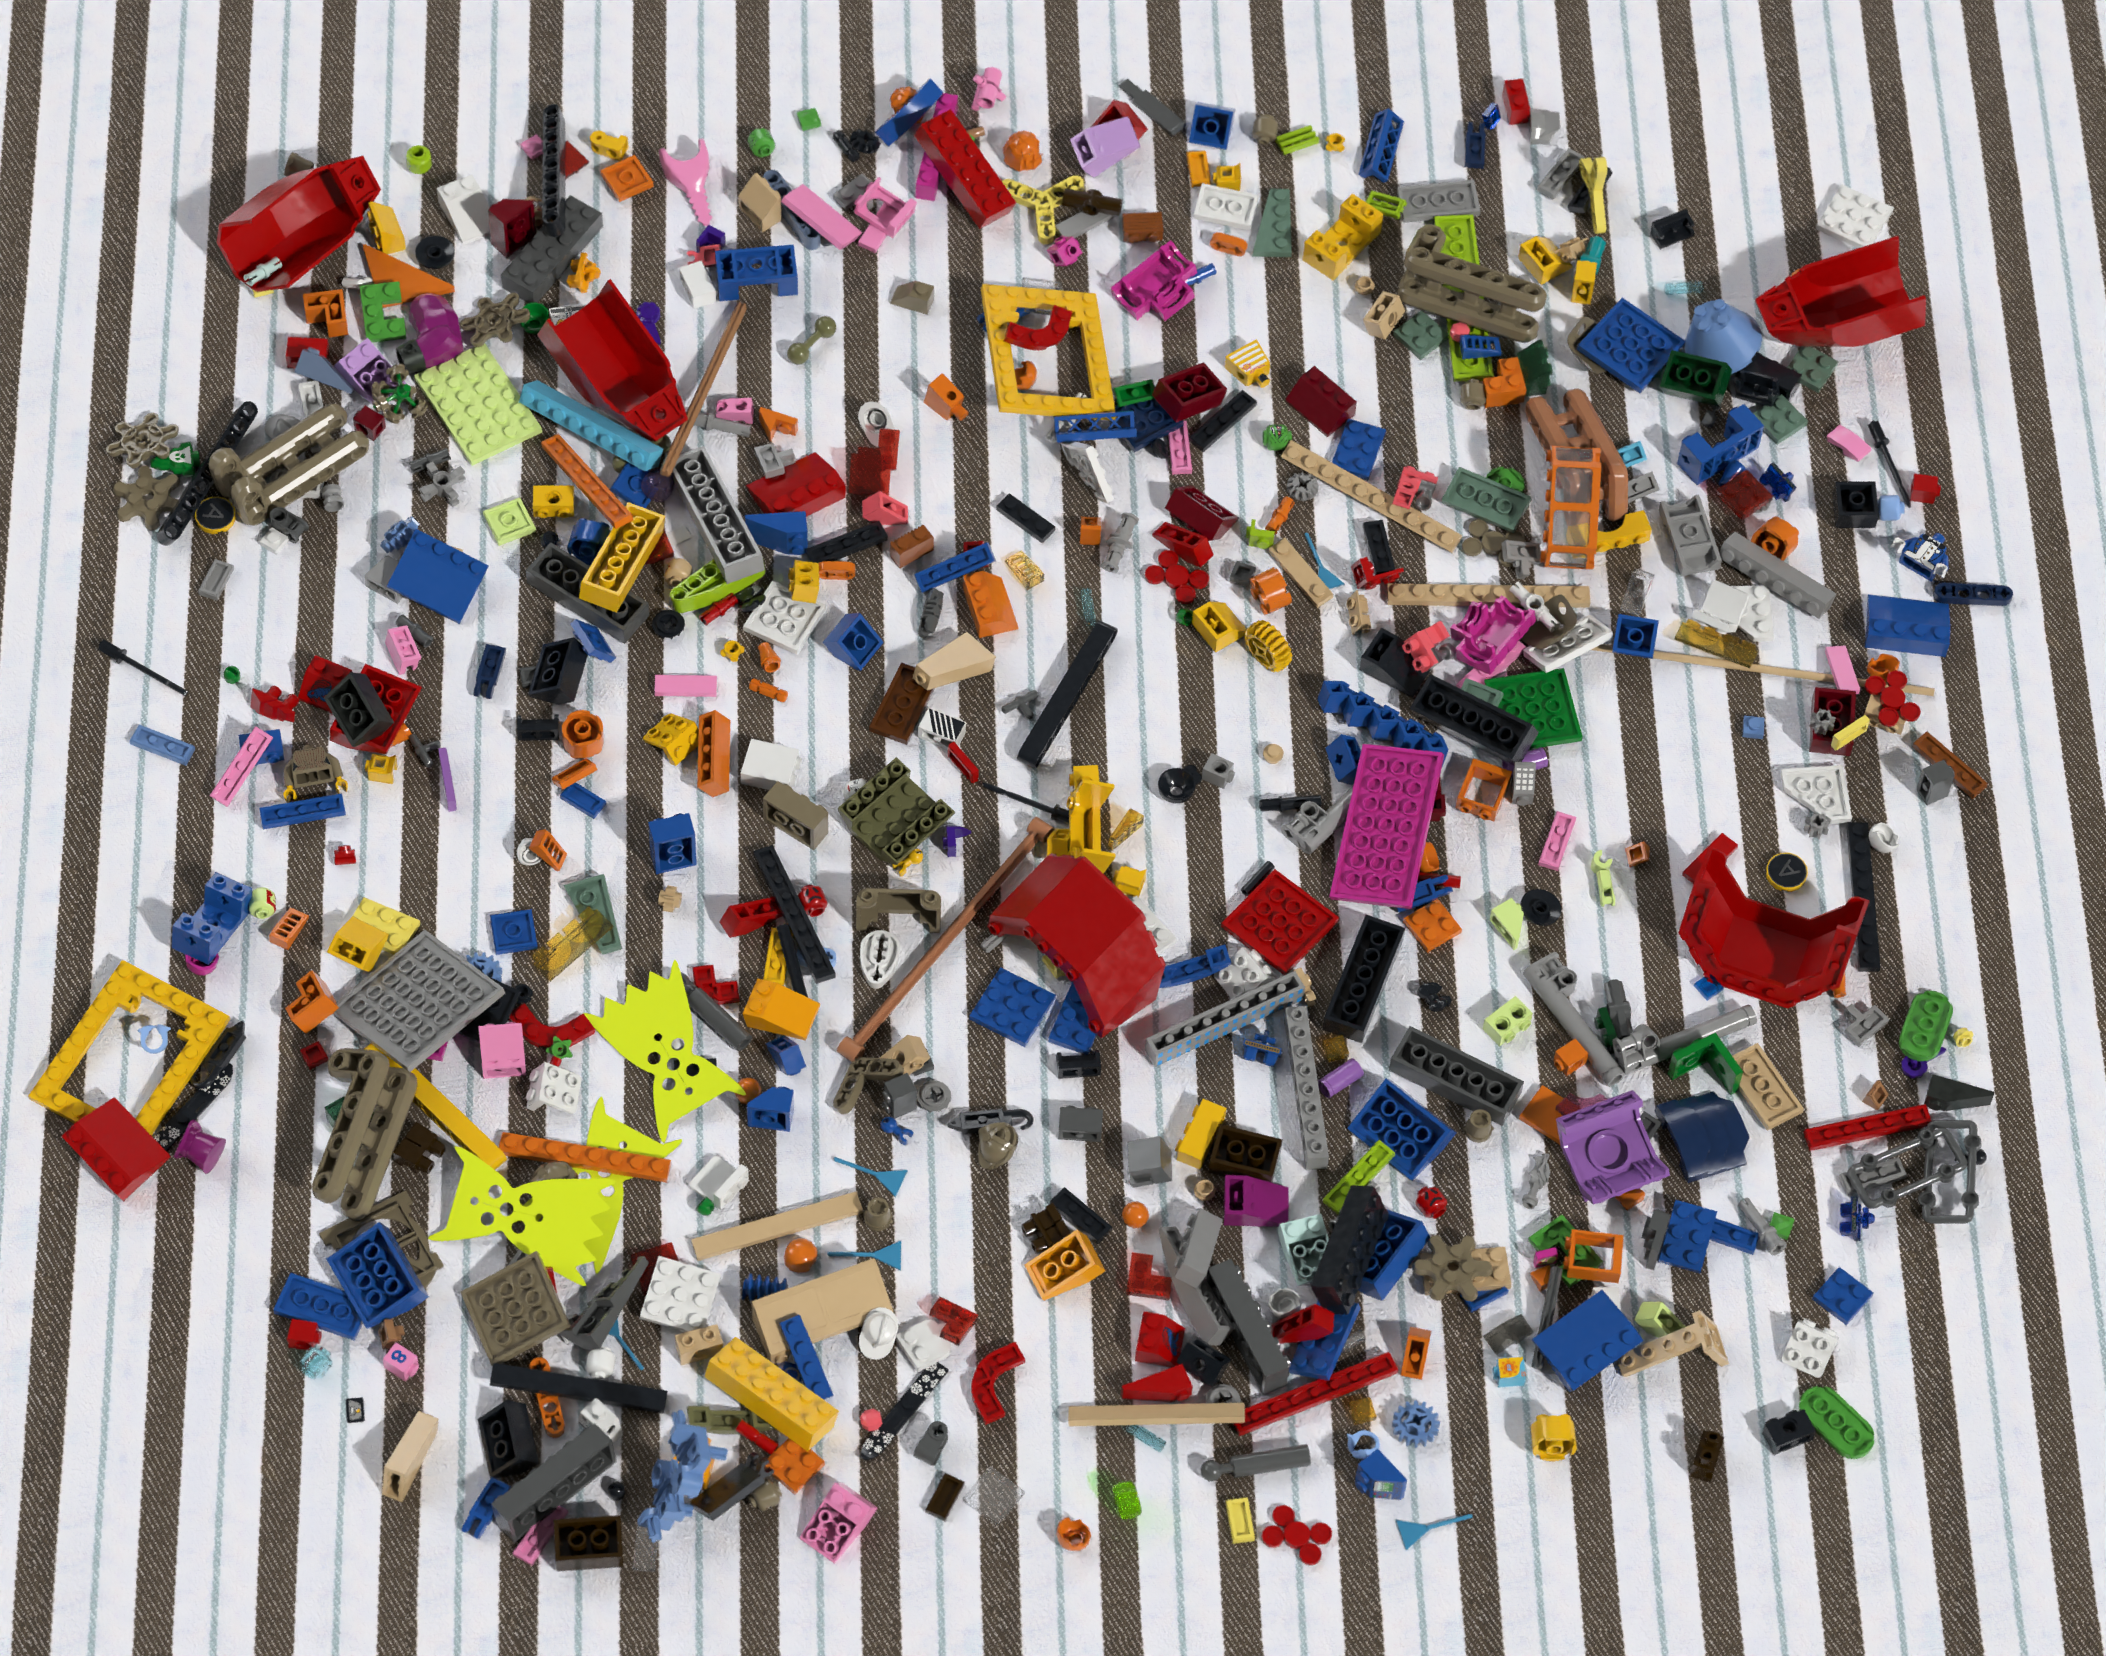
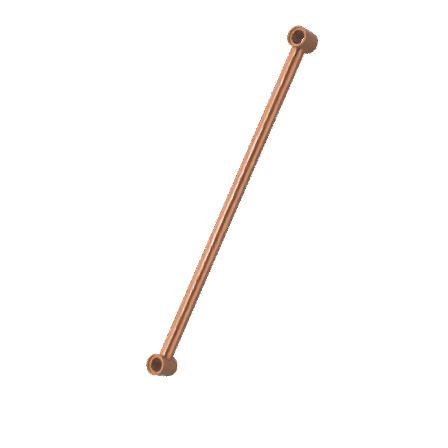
[837,817,1054,1062]

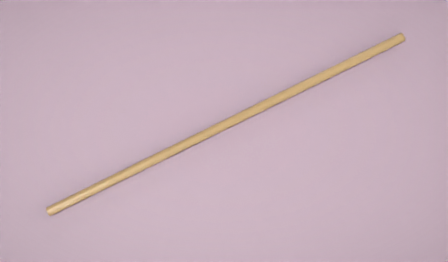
[1591,644,1935,696]

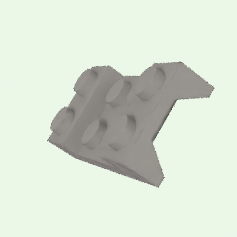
[1659,494,1722,576]

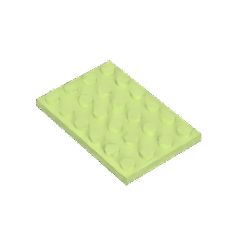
[414,343,542,466]

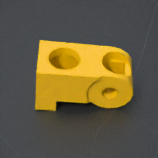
[590,130,629,162]

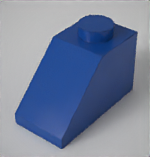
[766,1035,806,1076]

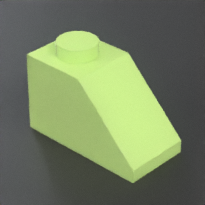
[1489,898,1524,950]
[1634,1302,1686,1338]

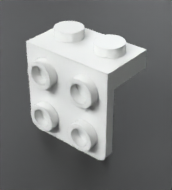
[1692,580,1749,635]
[1214,947,1276,999]
[526,1062,581,1114]
[689,1156,749,1210]
[1782,1318,1840,1378]

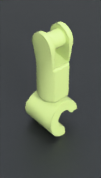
[1591,850,1615,907]

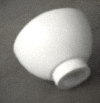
[517,838,542,866]

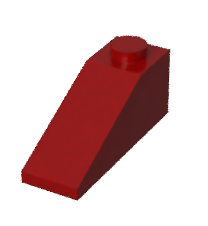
[1152,522,1214,567]
[719,897,782,938]
[1271,1304,1334,1344]
[1121,1364,1193,1402]

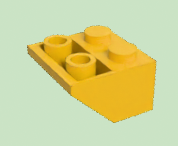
[367,202,406,254]
[1518,236,1573,285]
[1192,602,1247,653]
[327,916,389,972]

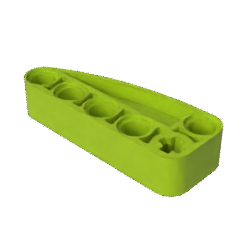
[670,556,765,613]

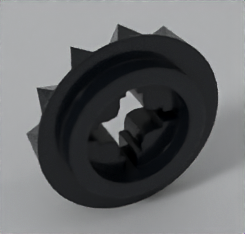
[850,129,881,154]
[652,610,685,640]

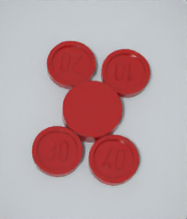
[1145,550,1209,604]
[1865,671,1921,727]
[1262,1505,1332,1566]

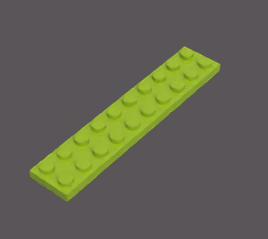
[1434,215,1494,382]

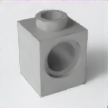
[1202,753,1235,789]

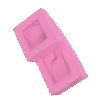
[1827,425,1872,462]

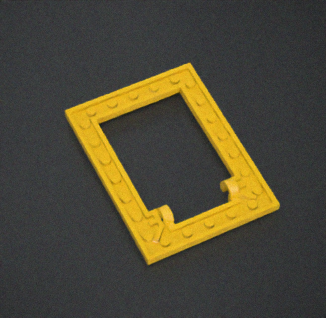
[981,284,1116,421]
[28,960,231,1136]

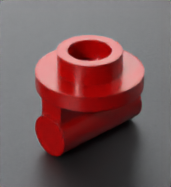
[334,845,356,865]

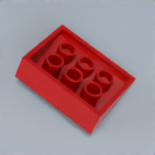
[746,452,846,517]
[330,664,422,754]
[61,1097,171,1202]

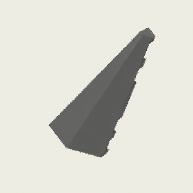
[559,1256,649,1350]

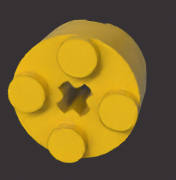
[1530,1414,1577,1461]

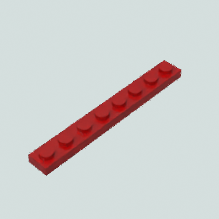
[1233,1352,1398,1436]

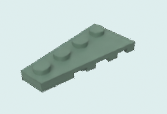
[1252,189,1292,257]
[564,874,622,955]

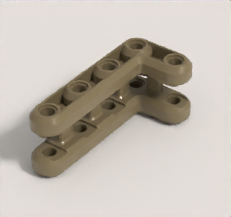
[1397,224,1547,343]
[209,403,370,526]
[312,1048,417,1221]

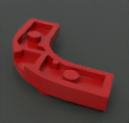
[1004,305,1073,351]
[509,1003,595,1049]
[971,1341,1025,1425]

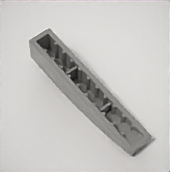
[1158,1227,1234,1345]

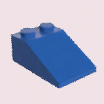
[745,511,808,555]

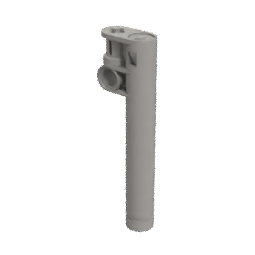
[1281,785,1354,854]
[1523,952,1625,1087]
[1613,1004,1757,1075]

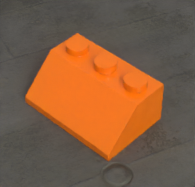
[963,571,1018,638]

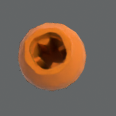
[735,1077,762,1104]
[1122,1201,1149,1229]

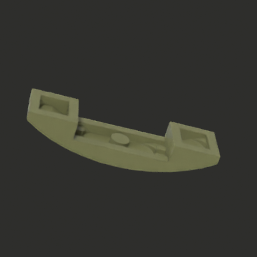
[687,1406,774,1434]

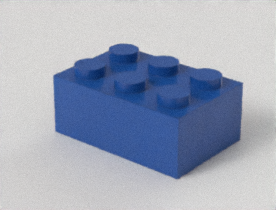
[648,813,697,874]

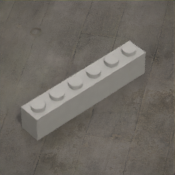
[1719,532,1836,619]

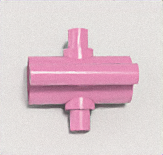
[972,67,1006,111]

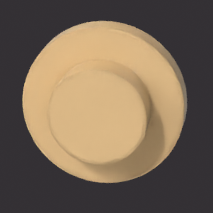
[1355,276,1375,295]
[1263,744,1284,764]
[1194,1180,1215,1201]

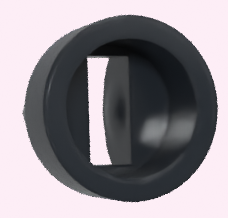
[607,1481,625,1501]

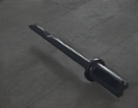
[1868,420,1911,508]
[98,639,189,697]
[983,783,1069,824]

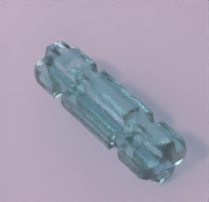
[1664,281,1703,295]
[1081,588,1096,626]
[1126,1425,1166,1452]

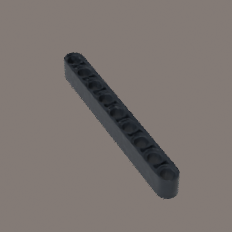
[542,104,566,237]
[157,401,258,546]
[1017,620,1118,769]

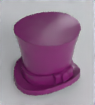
[173,1120,226,1174]

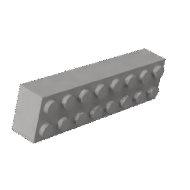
[670,446,765,584]

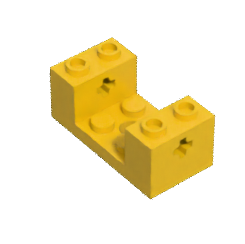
[1303,193,1383,281]

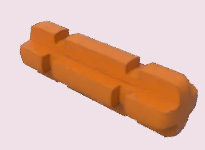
[749,678,788,702]

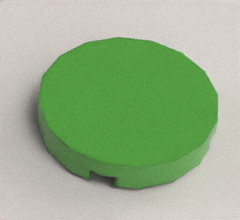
[1486,467,1524,493]

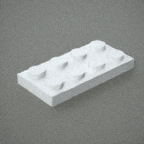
[1523,615,1613,673]

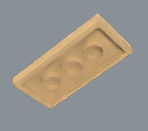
[1733,1043,1804,1131]
[1419,1247,1511,1295]

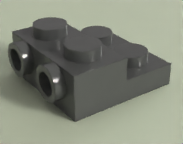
[1641,1209,1671,1270]

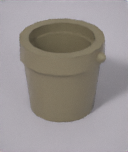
[284,152,314,177]
[1463,1109,1494,1143]
[863,1198,893,1231]

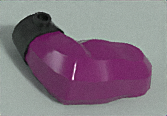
[396,293,464,374]

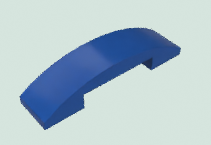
[875,78,943,147]
[1159,944,1231,988]

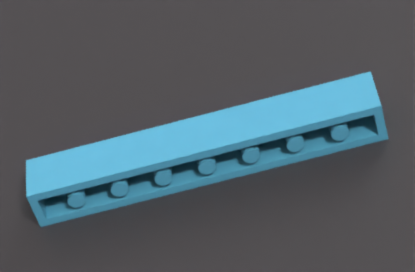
[519,380,663,471]

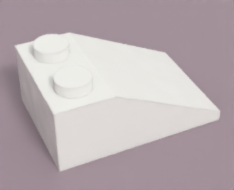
[437,174,490,245]

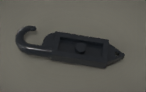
[190,1020,246,1089]
[948,1109,1034,1135]

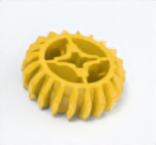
[1244,620,1292,672]

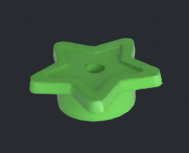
[546,1036,573,1059]

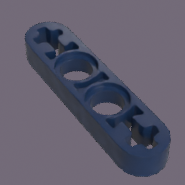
[1933,583,2013,606]

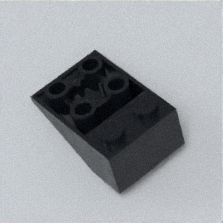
[1359,628,1432,698]

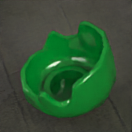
[520,302,549,335]

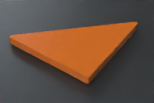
[363,244,455,308]

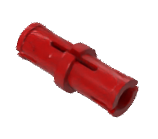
[699,593,738,626]

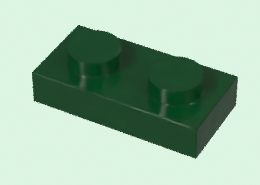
[1594,1007,1618,1054]

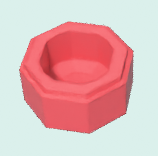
[1450,322,1470,342]
[860,1408,882,1432]

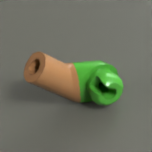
[967,126,985,141]

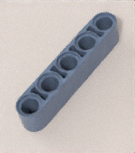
[763,170,821,250]

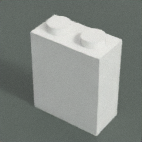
[740,739,802,790]

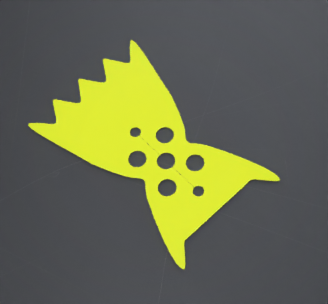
[584,960,746,1143]
[513,1097,682,1274]
[428,1146,616,1286]

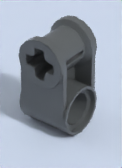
[270,507,309,543]
[913,1421,948,1466]

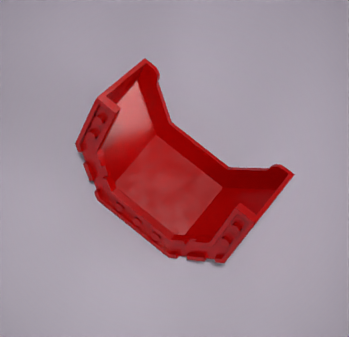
[1678,847,1870,1009]
[987,853,1166,1038]

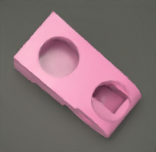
[716,398,754,424]

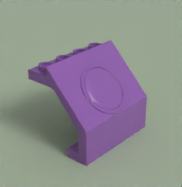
[1556,1090,1670,1205]

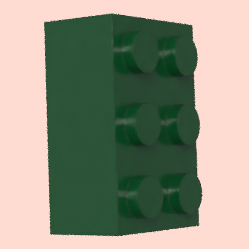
[1659,350,1732,407]

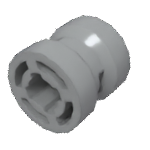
[321,484,344,512]

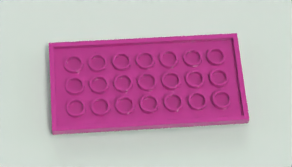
[1329,744,1444,909]

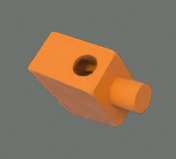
[924,373,969,421]

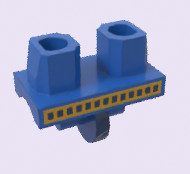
[1243,1030,1282,1067]

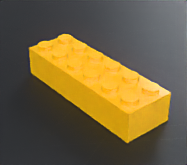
[579,502,665,613]
[704,1337,839,1452]

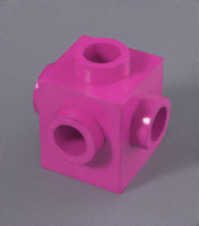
[1047,236,1082,266]

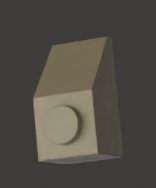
[890,281,934,315]

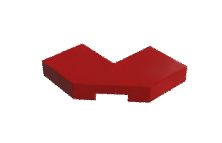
[692,965,740,1005]

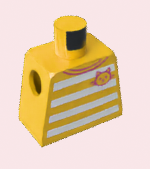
[1224,339,1270,388]

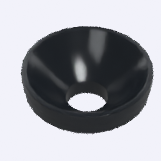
[1158,768,1196,804]

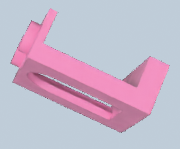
[854,177,917,238]

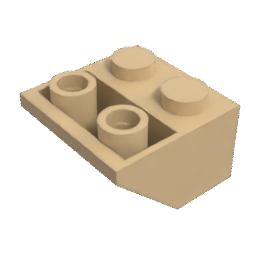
[738,173,782,232]

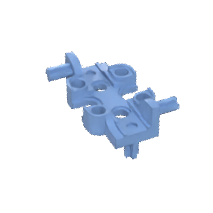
[637,1410,728,1542]

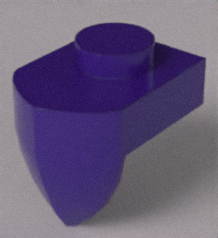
[943,825,971,857]

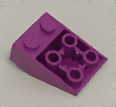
[1224,1175,1289,1227]

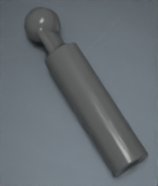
[681,972,752,1051]
[1200,1444,1311,1482]

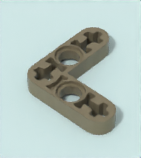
[833,1057,904,1114]

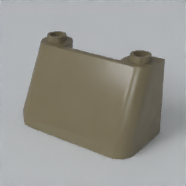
[856,888,941,933]

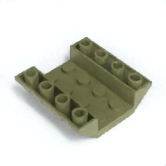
[838,757,955,865]

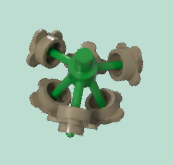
[372,364,428,424]

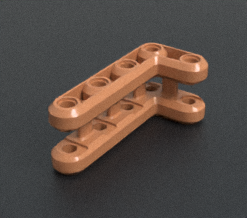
[1525,388,1628,527]

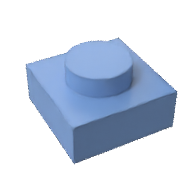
[1742,716,1765,739]

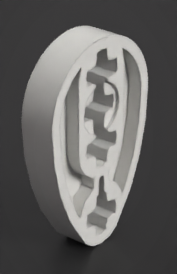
[860,930,900,989]

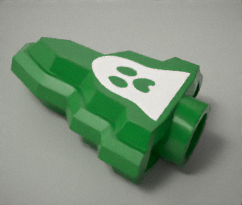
[150,441,200,477]

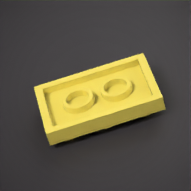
[353,897,420,955]

